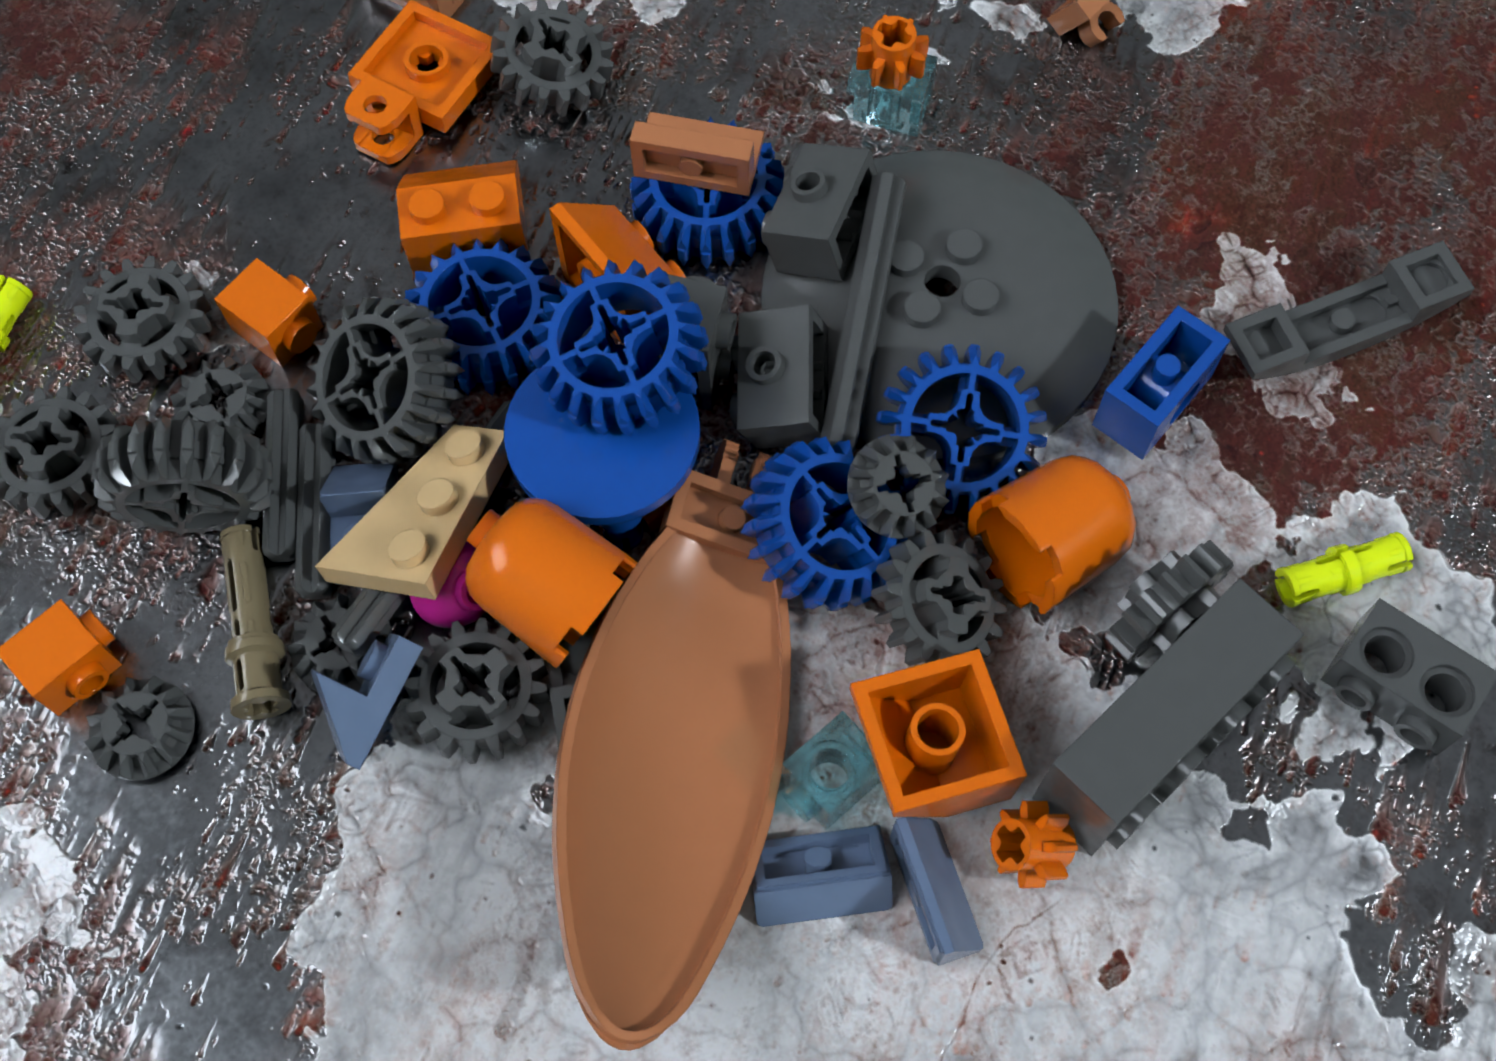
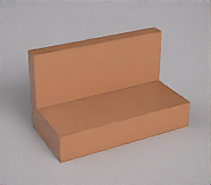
[629,112,764,196]

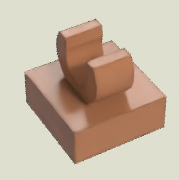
[1047,0,1125,48]

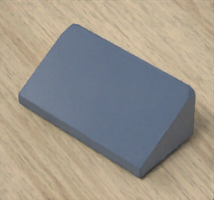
[889,817,983,966]
[751,825,893,927]

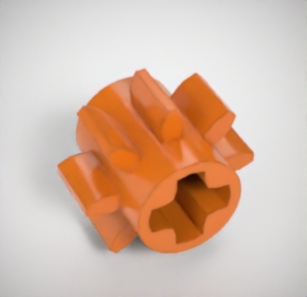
[856,15,929,91]
[990,800,1078,889]

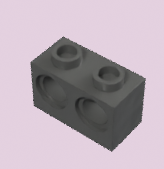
[1320,598,1496,755]

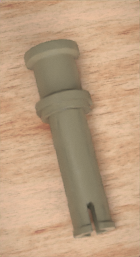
[219,524,292,720]

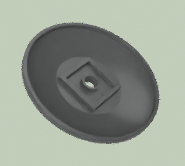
[761,150,1118,466]

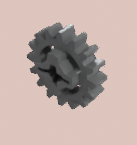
[490,0,614,117]
[73,256,212,383]
[0,385,118,519]
[871,529,1007,666]
[1105,540,1234,663]
[403,617,551,764]

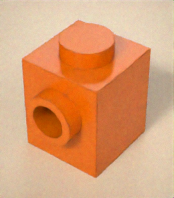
[214,258,324,368]
[0,599,122,716]

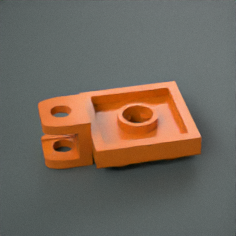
[344,0,494,165]

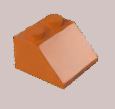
[396,160,529,278]
[549,202,686,345]
[849,649,1027,817]

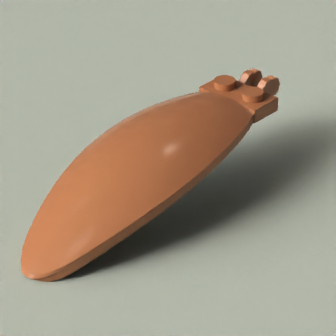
[552,438,793,1051]

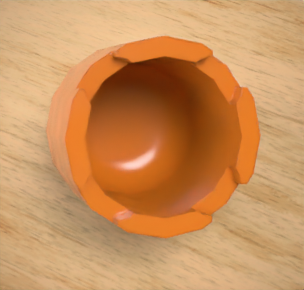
[968,455,1136,614]
[465,498,638,669]

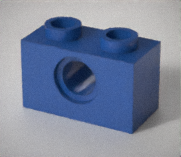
[1092,305,1230,460]

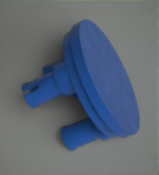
[504,344,700,551]

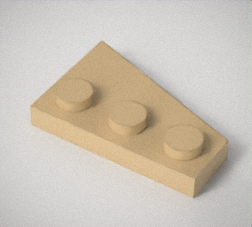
[315,425,509,600]

